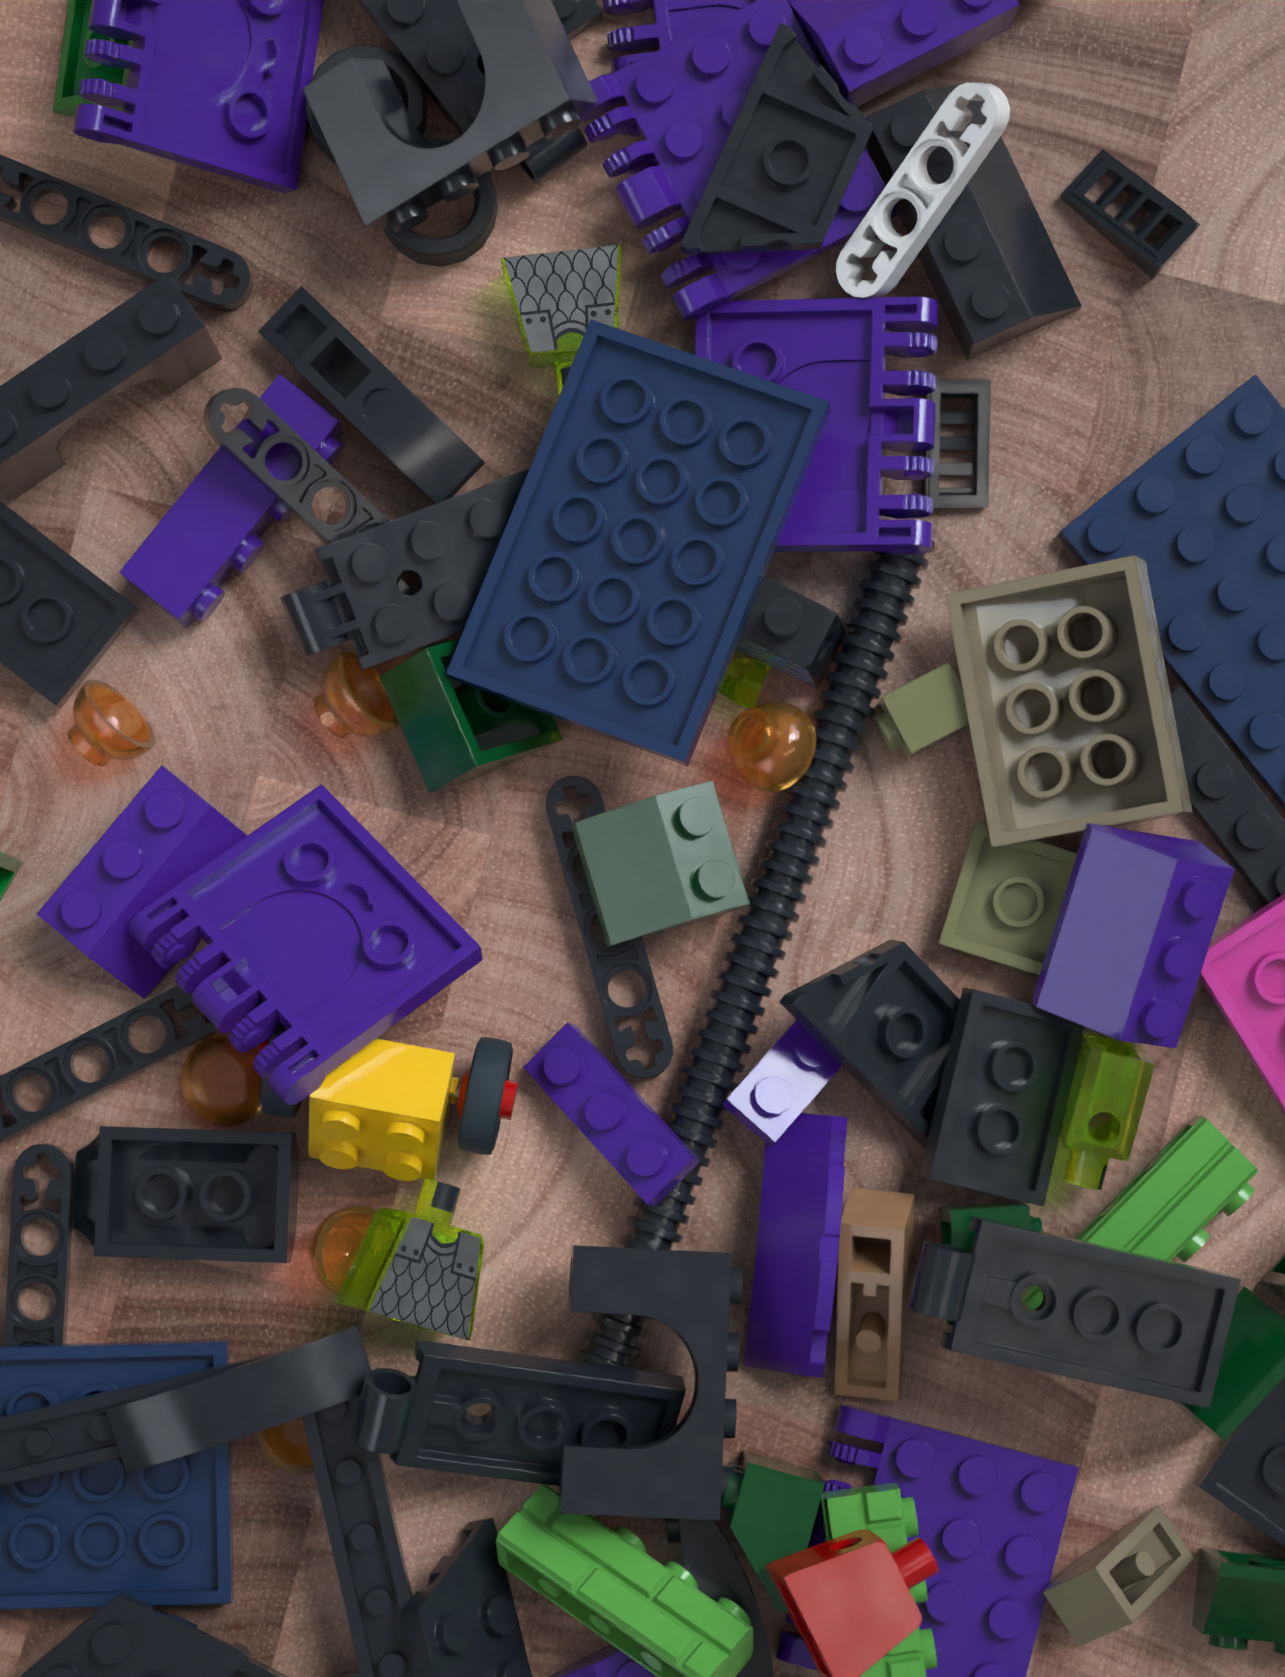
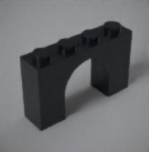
[302,0,598,232]
[0,273,222,499]
[558,1245,743,1521]

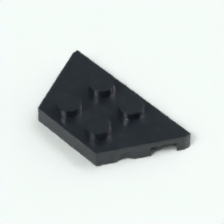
[680,23,874,255]
[779,940,960,1149]
[401,1517,532,1677]
[18,1591,252,1677]

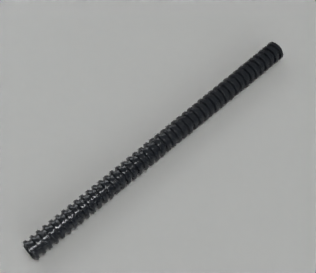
[577,540,935,1369]

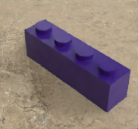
[119,374,344,628]

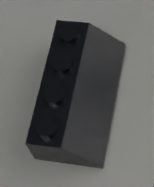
[866,82,1082,360]

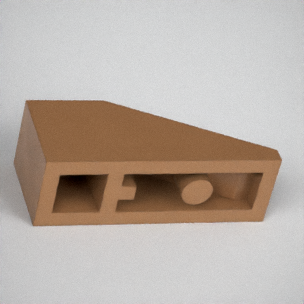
[834,1188,915,1401]

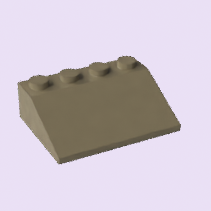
[945,555,1193,848]

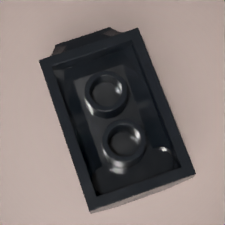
[73,1126,299,1263]

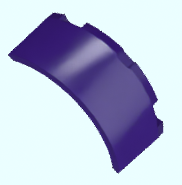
[743,1113,847,1378]

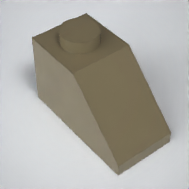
[1043,1505,1195,1647]

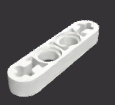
[836,82,1010,298]

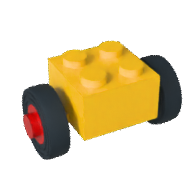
[256,1023,518,1181]

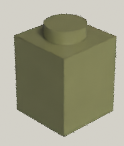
[874,662,970,760]

